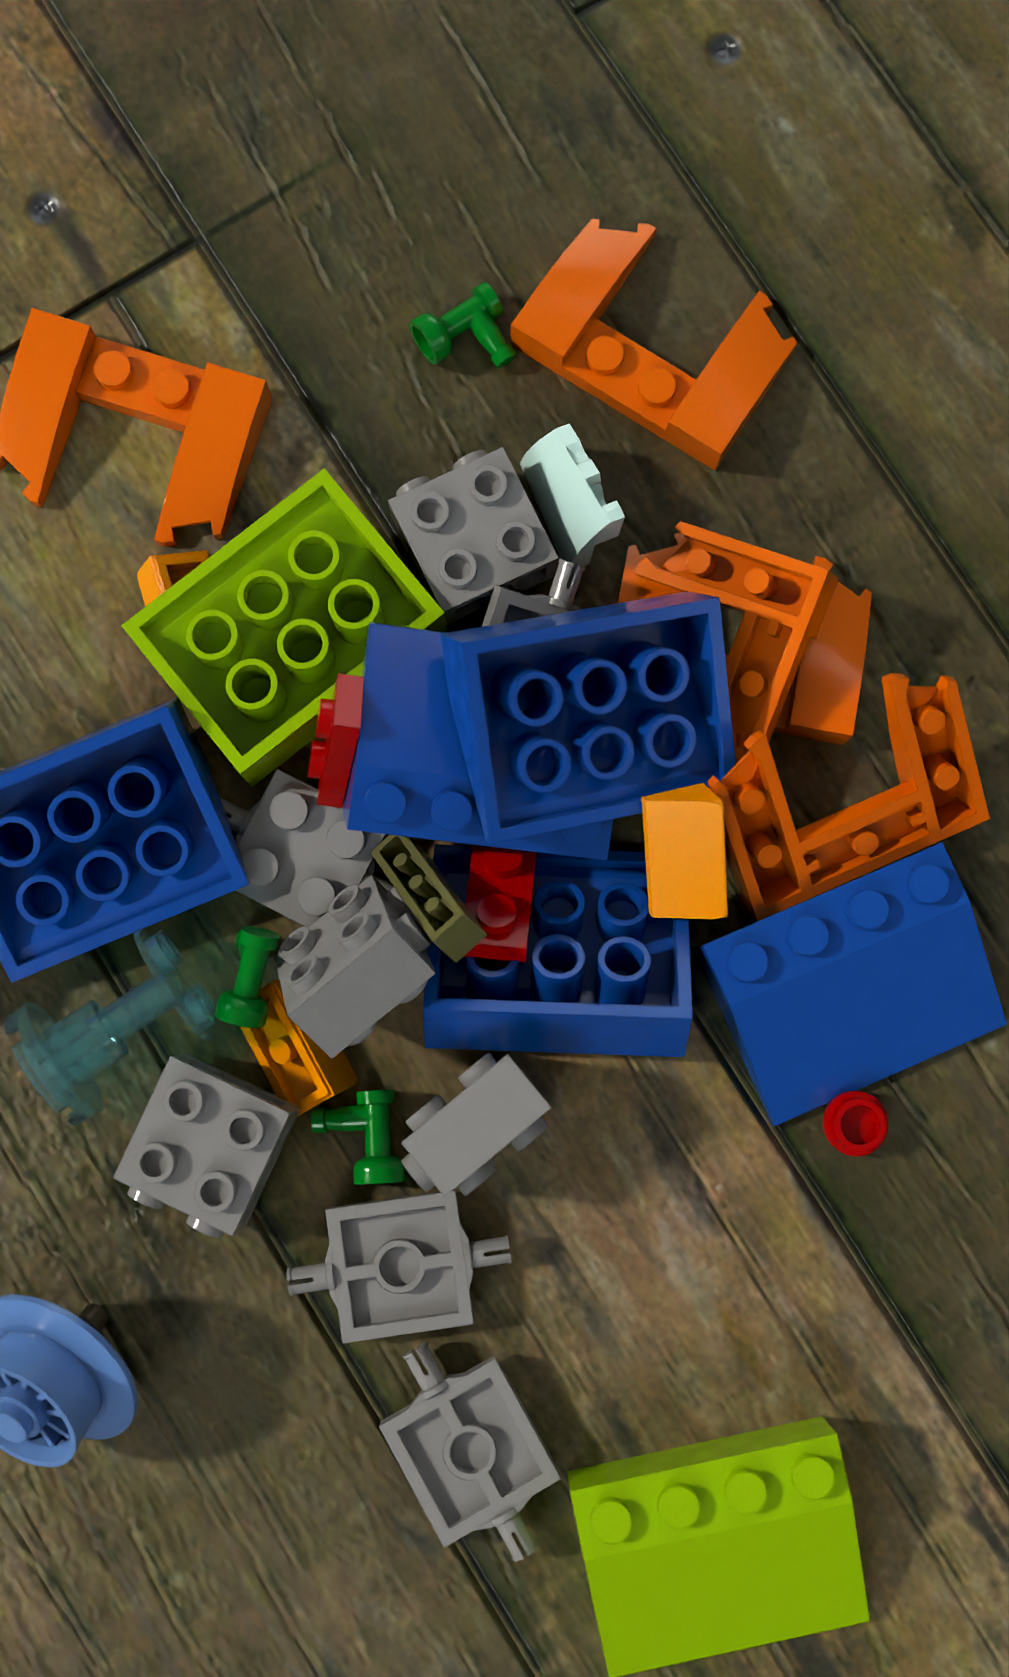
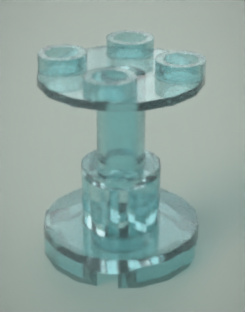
[4,929,216,1126]

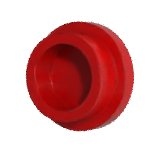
[822,1091,889,1156]

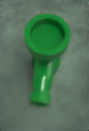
[409,282,517,369]
[214,926,280,1028]
[311,1090,406,1185]

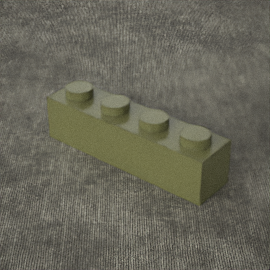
[370,835,487,963]

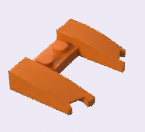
[511,218,797,471]
[0,308,273,547]
[634,521,839,764]
[617,533,872,745]
[707,673,990,922]

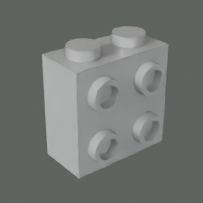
[388,447,558,627]
[274,875,435,1058]
[401,1052,551,1197]
[113,1053,301,1238]

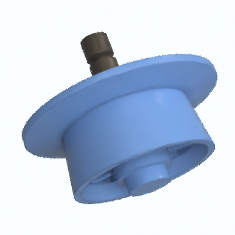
[0,1294,138,1467]

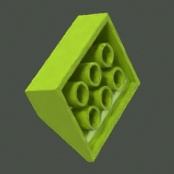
[121,468,448,787]
[567,1416,870,1677]

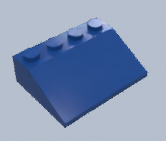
[440,591,736,844]
[343,622,614,860]
[0,697,250,983]
[695,842,1007,1126]
[423,845,693,1057]

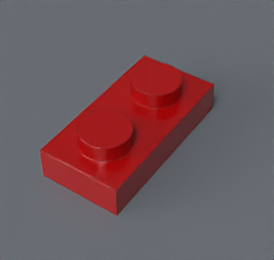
[307,673,364,808]
[463,845,537,962]

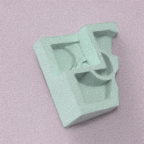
[520,423,625,567]

